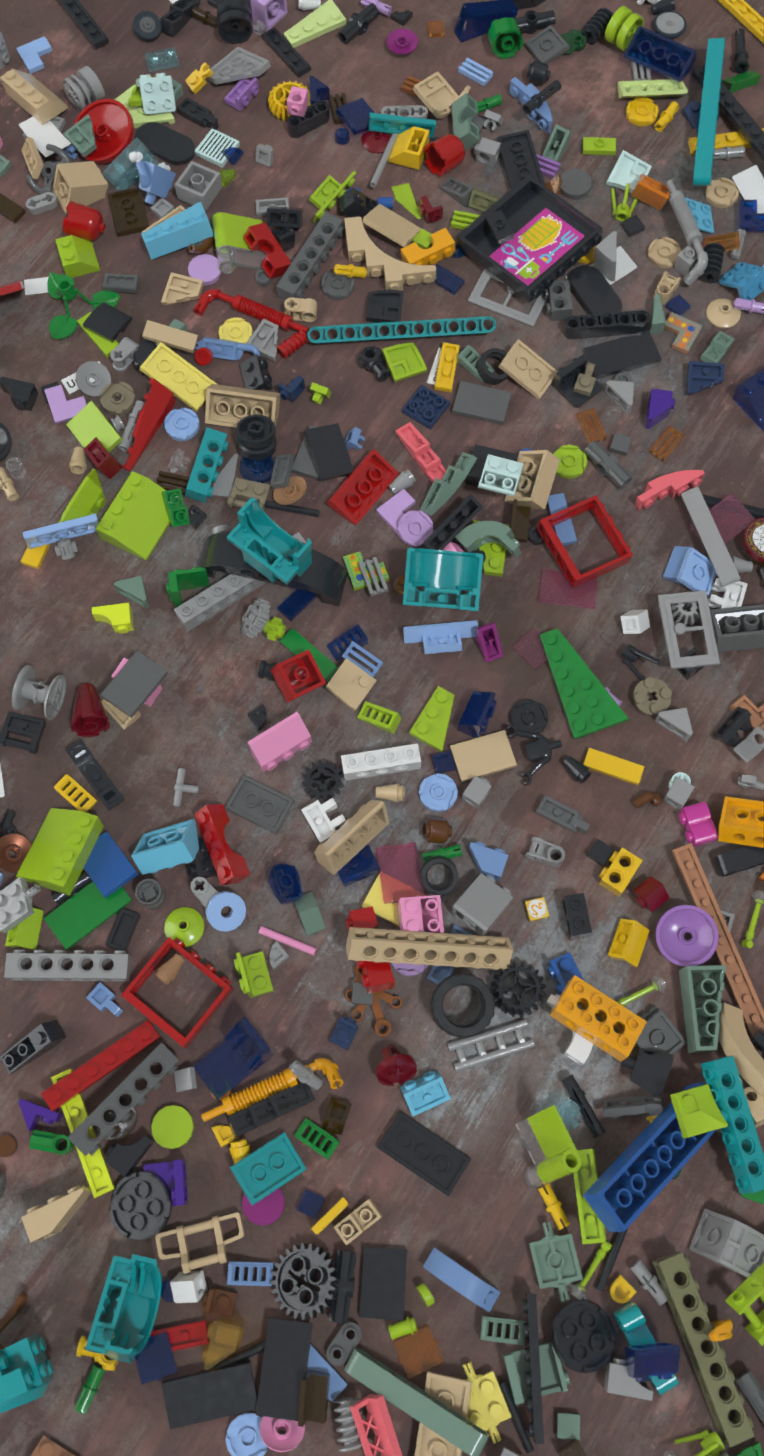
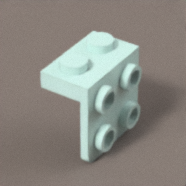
[136,73,176,114]

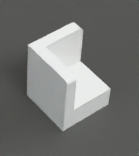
[621,609,650,634]
[170,1270,208,1303]

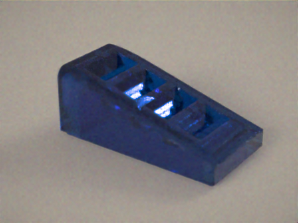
[326,624,368,661]

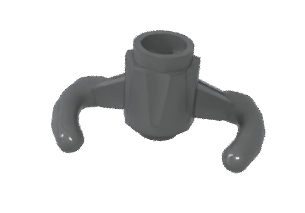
[26,144,71,194]

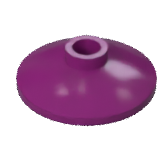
[386,29,418,55]

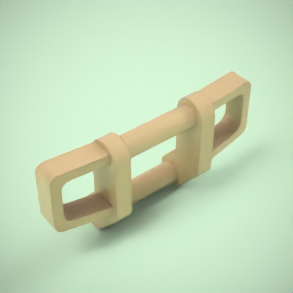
[155,1212,245,1274]

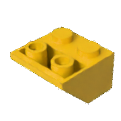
[388,126,429,170]

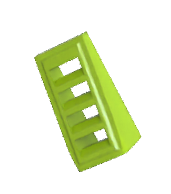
[357,701,401,734]

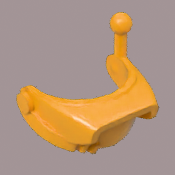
[703,1319,733,1342]

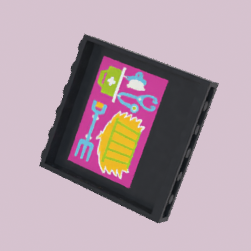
[457,175,603,302]

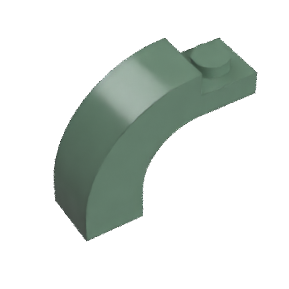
[455,521,522,558]

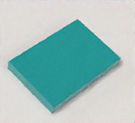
[230,1132,307,1206]

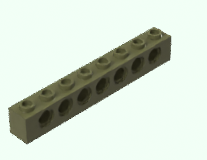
[652,1251,755,1447]

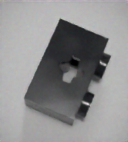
[267,206,303,228]

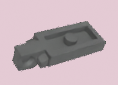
[535,795,590,834]

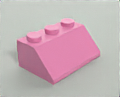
[247,712,312,772]

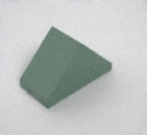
[542,124,571,162]
[113,576,149,609]
[293,892,326,936]

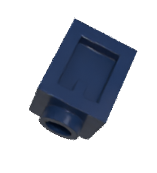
[277,375,305,403]
[329,1016,359,1051]

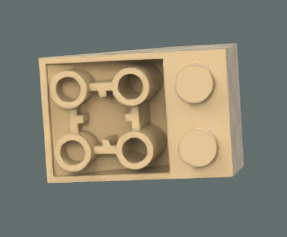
[21,1185,92,1243]

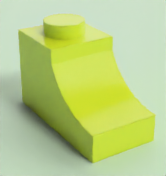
[92,603,134,634]

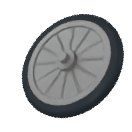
[653,11,687,38]

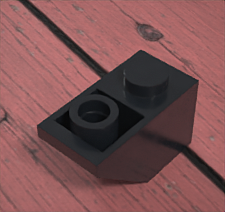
[339,188,377,219]

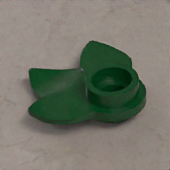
[560,29,587,54]

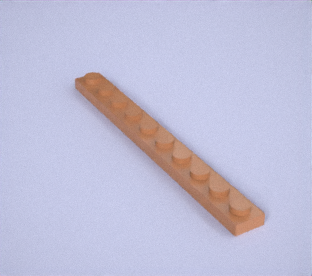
[672,843,764,1038]

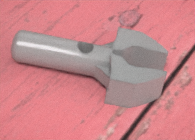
[738,775,764,791]

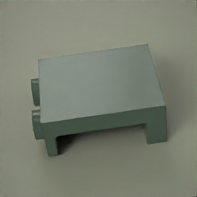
[503,1342,570,1405]

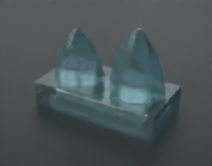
[144,47,180,72]

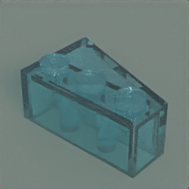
[102,137,160,191]

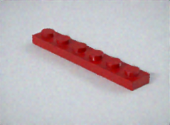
[41,1020,160,1112]

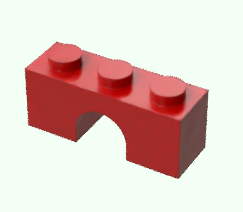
[243,223,291,279]

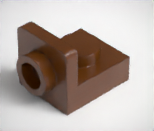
[203,1287,238,1317]

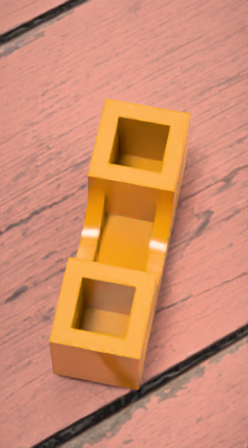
[401,228,455,265]

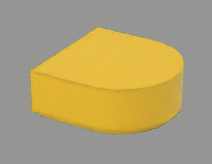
[609,1275,637,1304]

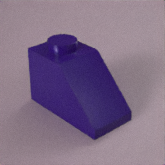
[646,389,675,429]

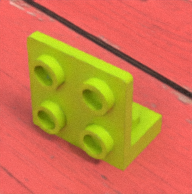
[234,951,274,998]

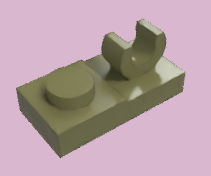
[468,188,501,212]

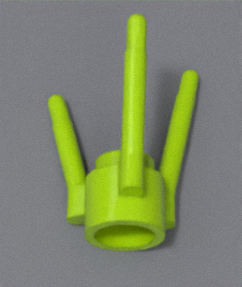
[611,183,638,222]
[674,1429,725,1456]

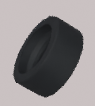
[477,348,508,384]
[420,856,459,896]

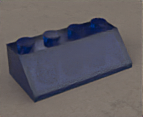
[623,25,697,83]

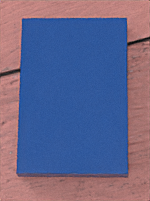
[84,831,139,899]

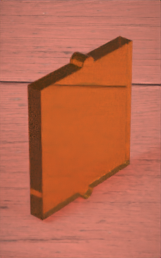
[393,1325,444,1379]

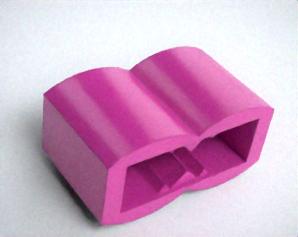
[679,802,718,848]

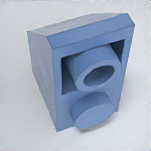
[469,841,509,881]

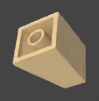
[52,161,108,214]

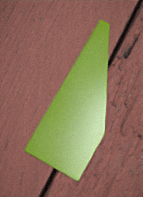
[392,183,421,219]

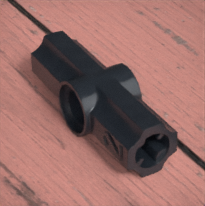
[338,3,379,44]
[514,10,556,34]
[329,1250,356,1323]

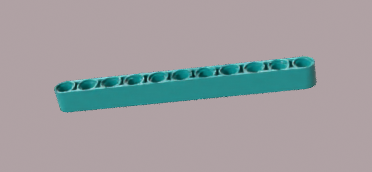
[693,37,725,186]
[307,316,496,343]

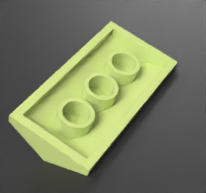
[617,79,688,99]

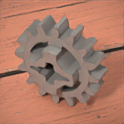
[241,598,271,639]

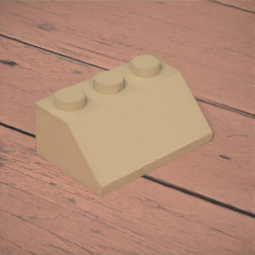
[505,450,560,510]

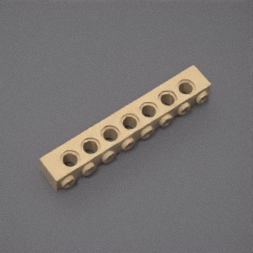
[346,927,513,970]

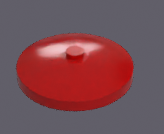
[74,99,134,164]

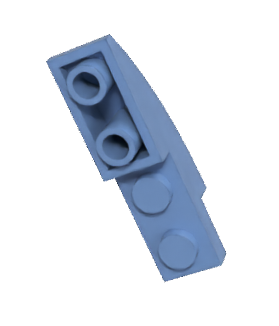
[509,77,552,134]

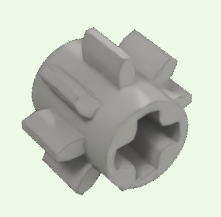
[54,538,78,560]

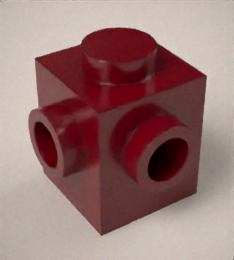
[633,876,670,913]

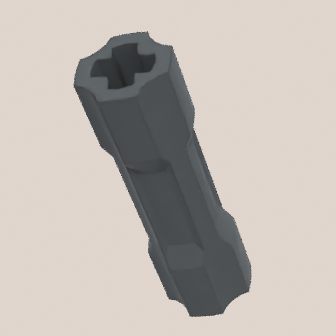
[735,1368,764,1425]

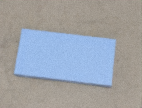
[22,514,98,549]

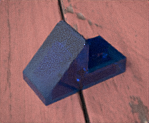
[310,76,330,105]

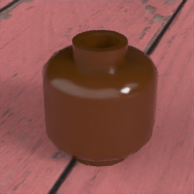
[422,818,452,844]

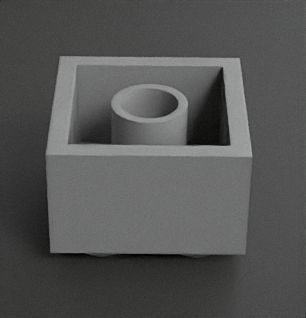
[175,161,222,211]

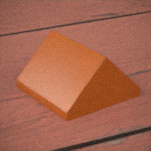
[631,173,670,211]

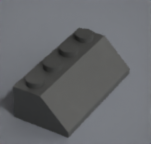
[710,604,764,652]

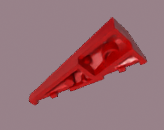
[123,378,176,472]

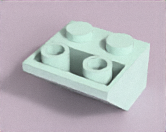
[478,454,524,497]

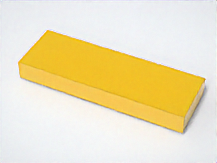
[434,342,460,393]
[584,748,645,786]

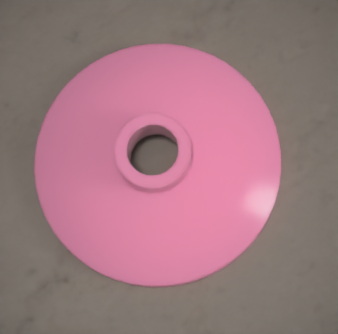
[260,1416,305,1452]

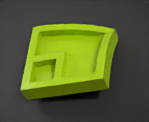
[382,343,427,383]
[670,1084,728,1138]

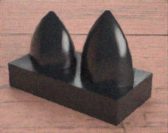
[713,707,752,747]

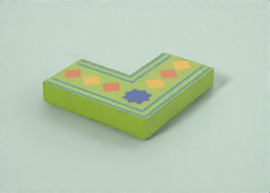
[343,552,389,591]

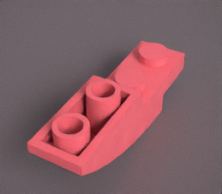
[634,470,705,511]

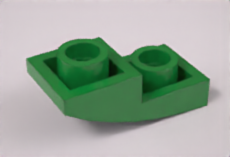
[162,488,190,527]

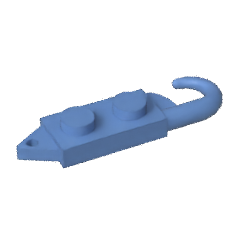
[195,337,260,361]

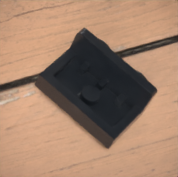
[240,354,273,390]
[187,838,217,882]

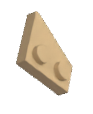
[161,272,204,306]

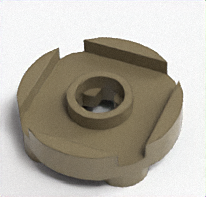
[100,382,136,417]
[632,677,672,716]

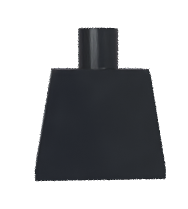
[621,1048,674,1096]

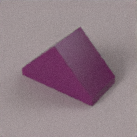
[475,622,503,663]

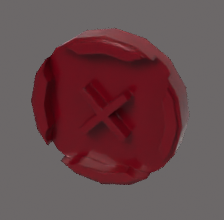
[376,1044,417,1086]

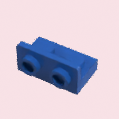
[547,952,584,995]

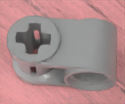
[110,337,141,372]
[525,837,565,868]
[190,877,219,909]

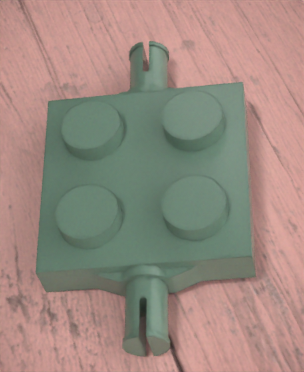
[529,1222,583,1302]

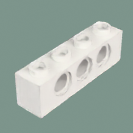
[341,743,421,781]

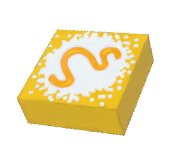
[524,897,549,922]

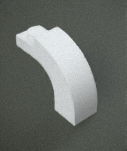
[545,994,593,1066]

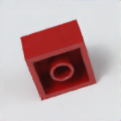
[270,649,326,703]

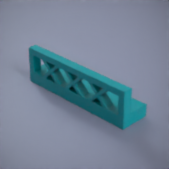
[369,113,436,138]

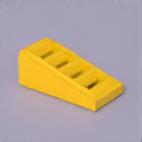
[54,774,98,813]

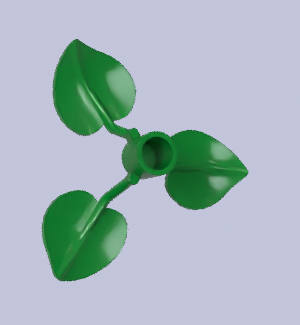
[47,272,121,339]

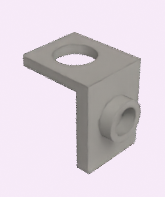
[733,726,764,763]

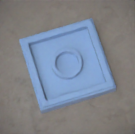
[677,547,716,597]

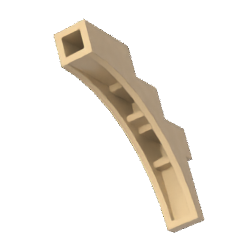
[344,217,436,291]

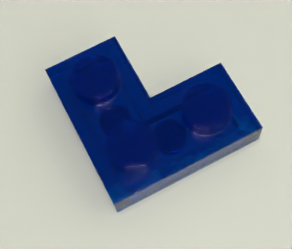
[739,200,764,232]

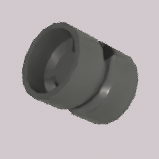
[135,879,166,910]

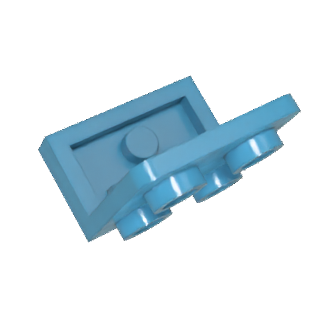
[718,262,764,300]

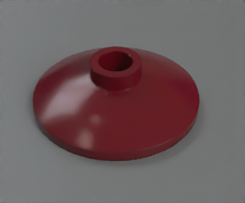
[361,129,392,154]

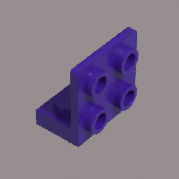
[143,1159,188,1206]

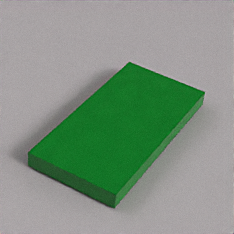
[43,881,133,951]

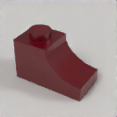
[84,437,123,479]

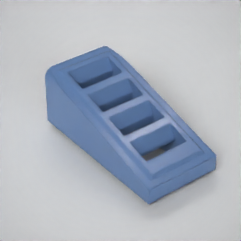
[227,1261,274,1286]

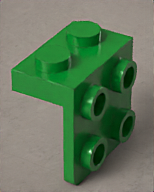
[166,567,210,608]

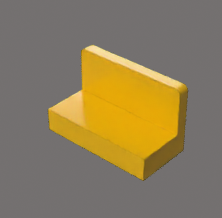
[608,918,649,967]

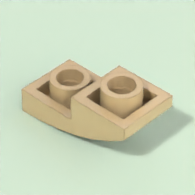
[334,1198,383,1245]

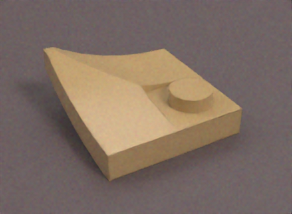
[326,658,377,711]

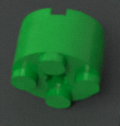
[488,18,524,59]

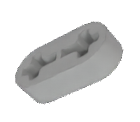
[26,192,58,215]

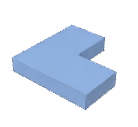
[16,36,52,74]

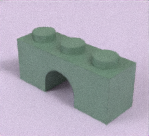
[452,93,480,151]

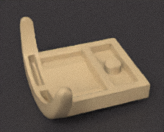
[413,72,471,119]

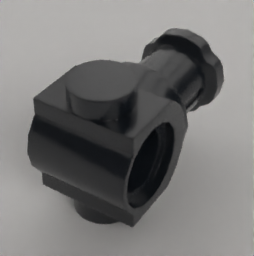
[357,345,391,382]

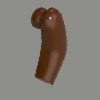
[188,237,214,255]

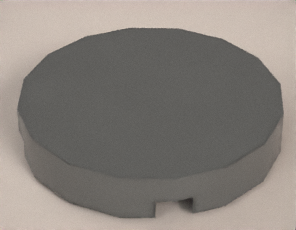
[558,168,592,199]
[321,269,355,300]

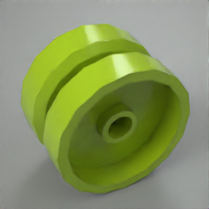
[605,5,644,52]

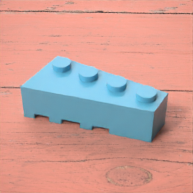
[142,202,214,260]

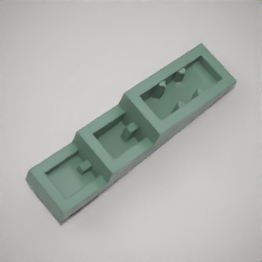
[419,452,477,516]

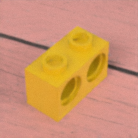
[599,847,643,897]

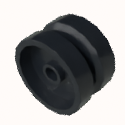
[217,0,253,44]
[236,414,277,461]

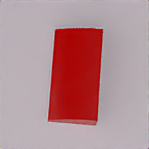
[326,449,399,526]

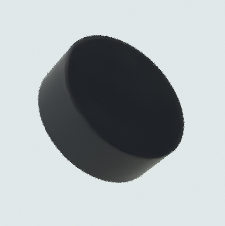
[528,526,544,545]

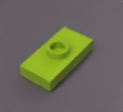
[583,137,616,155]

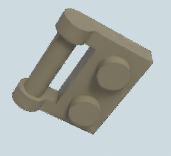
[227,478,271,511]

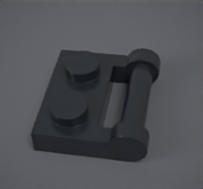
[0,712,46,754]

